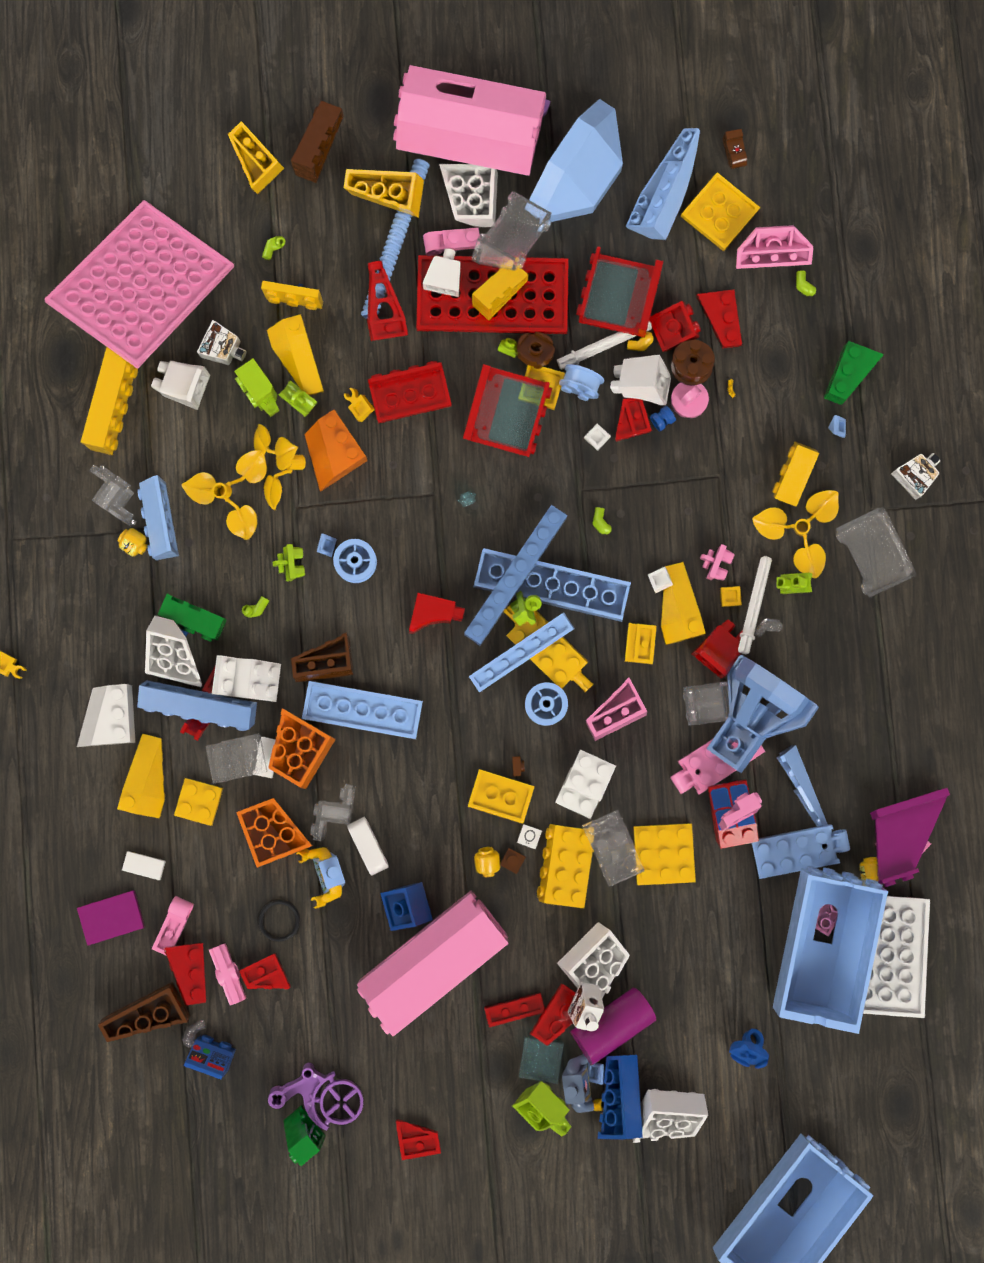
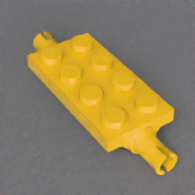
[504,605,593,692]

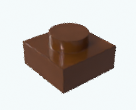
[512,756,525,776]
[500,848,526,874]

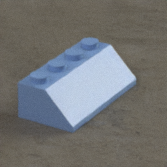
[137,475,179,560]

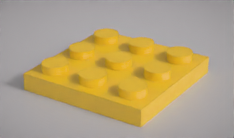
[681,173,760,251]
[633,823,696,885]

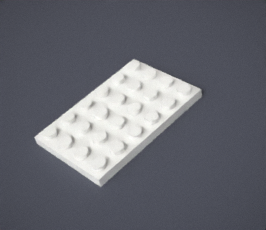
[863,896,930,1018]

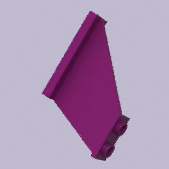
[870,788,950,887]

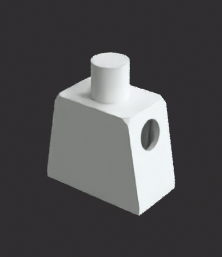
[423,249,461,297]

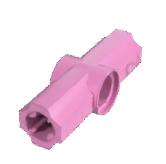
[209,943,246,1005]

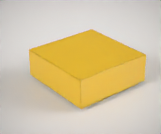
[720,586,742,607]

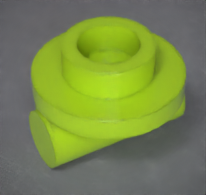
[497,338,517,358]

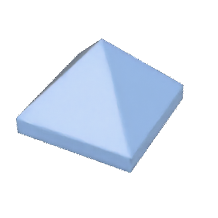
[828,415,846,438]
[317,534,337,557]
[588,1062,605,1085]

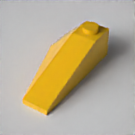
[267,314,324,396]
[117,734,165,818]

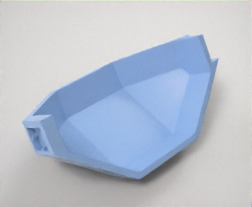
[525,99,623,224]

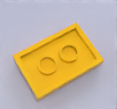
[261,281,323,310]
[468,769,535,824]

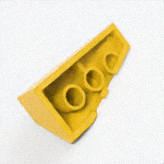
[661,562,706,645]

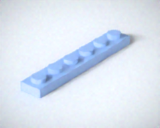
[469,612,575,692]

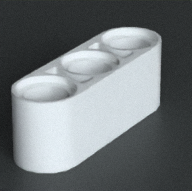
[347,817,389,876]

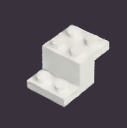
[212,655,281,702]
[555,750,616,819]

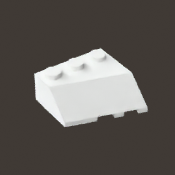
[439,164,498,227]
[145,616,202,687]
[77,684,135,747]
[557,922,630,998]
[633,1089,708,1143]

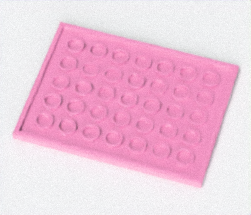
[45,200,234,369]

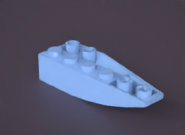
[626,128,700,240]

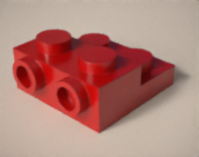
[649,301,701,353]

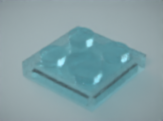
[519,1037,564,1084]

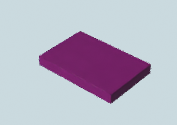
[77,890,145,946]

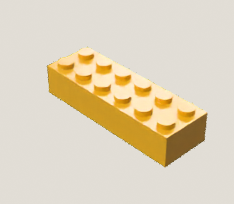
[81,347,138,455]

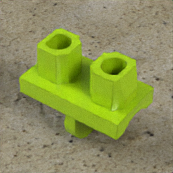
[279,380,317,417]
[272,544,305,581]
[777,572,812,594]
[510,590,542,626]

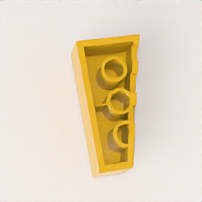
[344,169,424,218]

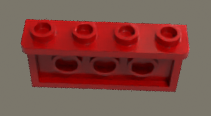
[368,361,452,423]

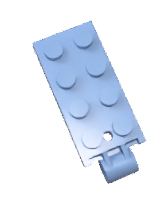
[752,824,850,879]

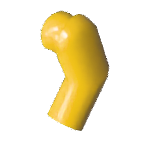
[627,332,654,351]

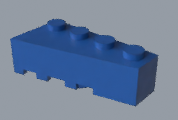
[598,1055,643,1139]

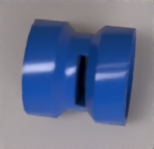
[650,405,676,432]

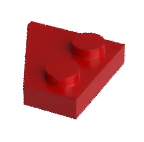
[615,398,652,442]
[239,953,291,989]
[396,1120,441,1160]

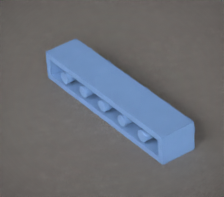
[137,680,257,731]

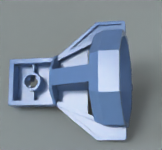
[707,655,819,773]

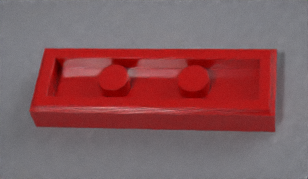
[484,992,545,1027]

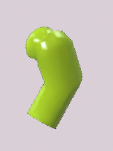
[262,236,286,260]
[796,271,816,296]
[593,507,612,534]
[242,596,269,618]

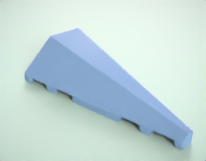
[776,745,828,827]

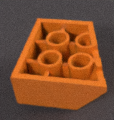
[305,410,368,492]
[268,708,335,789]
[236,798,312,867]

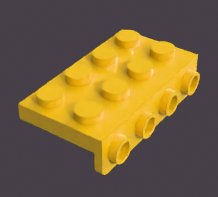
[537,824,595,908]

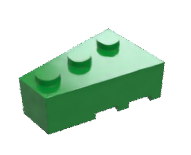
[824,341,884,405]
[158,594,227,642]
[283,1105,326,1166]

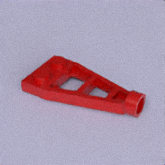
[367,261,408,341]

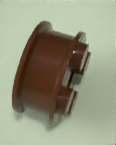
[671,340,715,386]

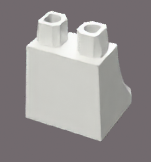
[610,355,671,405]
[151,360,210,410]

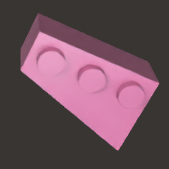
[586,678,647,741]

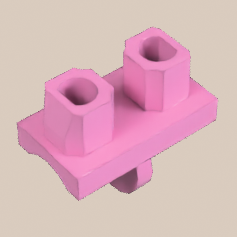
[700,544,735,581]

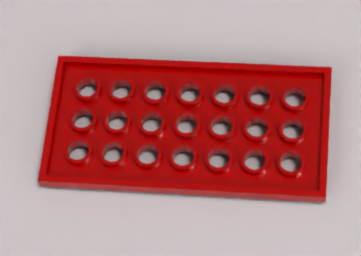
[416,255,568,334]

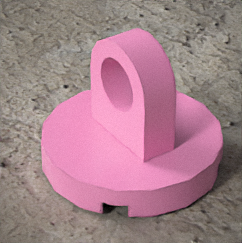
[671,383,709,418]

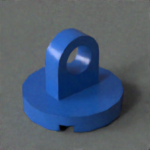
[729,1029,769,1069]

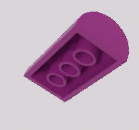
[570,987,656,1066]

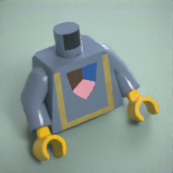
[562,1054,604,1113]

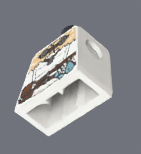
[197,320,246,365]
[891,453,940,500]
[568,982,604,1031]

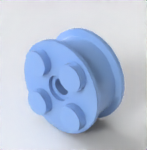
[559,364,604,401]
[333,539,377,583]
[525,682,568,726]

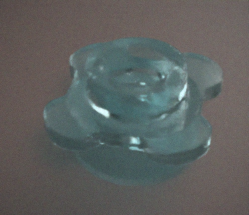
[457,491,476,507]

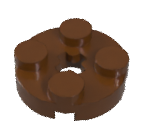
[516,332,555,369]

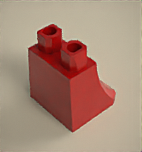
[409,593,465,634]
[691,619,743,679]

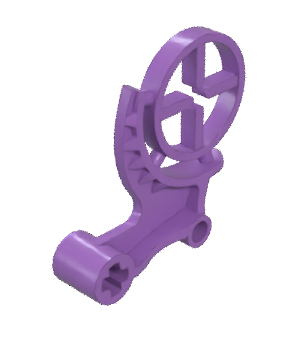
[268,1063,363,1131]

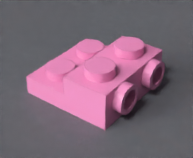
[718,792,762,831]

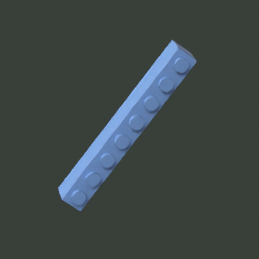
[464,505,567,646]

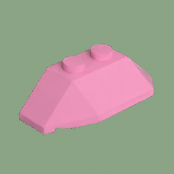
[736,225,813,269]

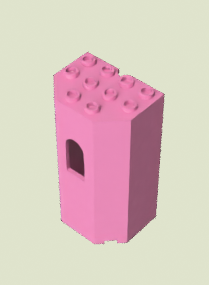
[393,65,546,176]
[357,890,509,1036]

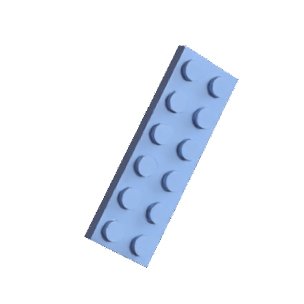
[302,681,423,739]

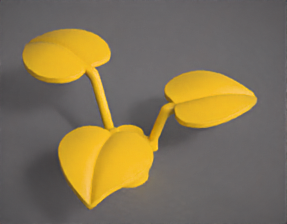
[254,424,306,510]
[182,450,267,540]
[753,490,839,578]

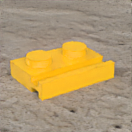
[624,623,656,664]

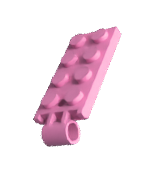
[670,738,765,795]

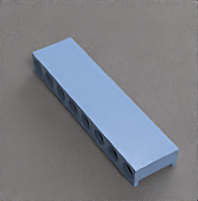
[474,548,631,622]

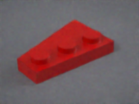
[696,290,742,349]
[162,943,206,1005]
[530,984,576,1046]

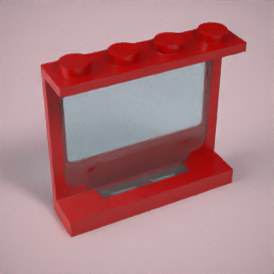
[576,247,663,338]
[463,364,553,457]

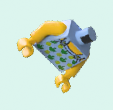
[296,847,345,909]

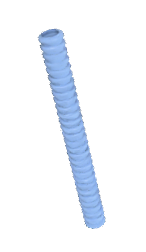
[361,159,430,319]

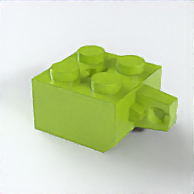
[234,358,280,417]
[512,1081,571,1137]

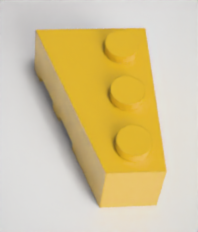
[228,121,284,194]
[472,260,528,320]
[772,442,819,506]

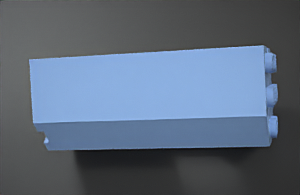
[773,867,888,1034]
[713,1134,873,1263]

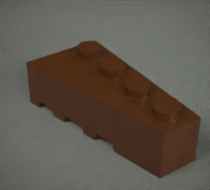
[291,101,344,183]
[98,982,190,1042]

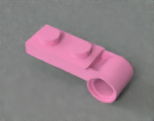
[423,228,481,256]
[152,896,194,956]

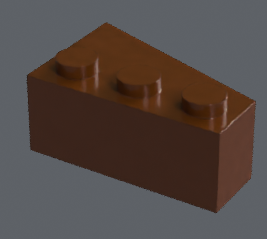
[291,632,354,682]

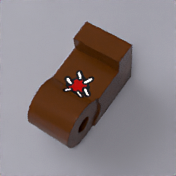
[722,129,747,169]

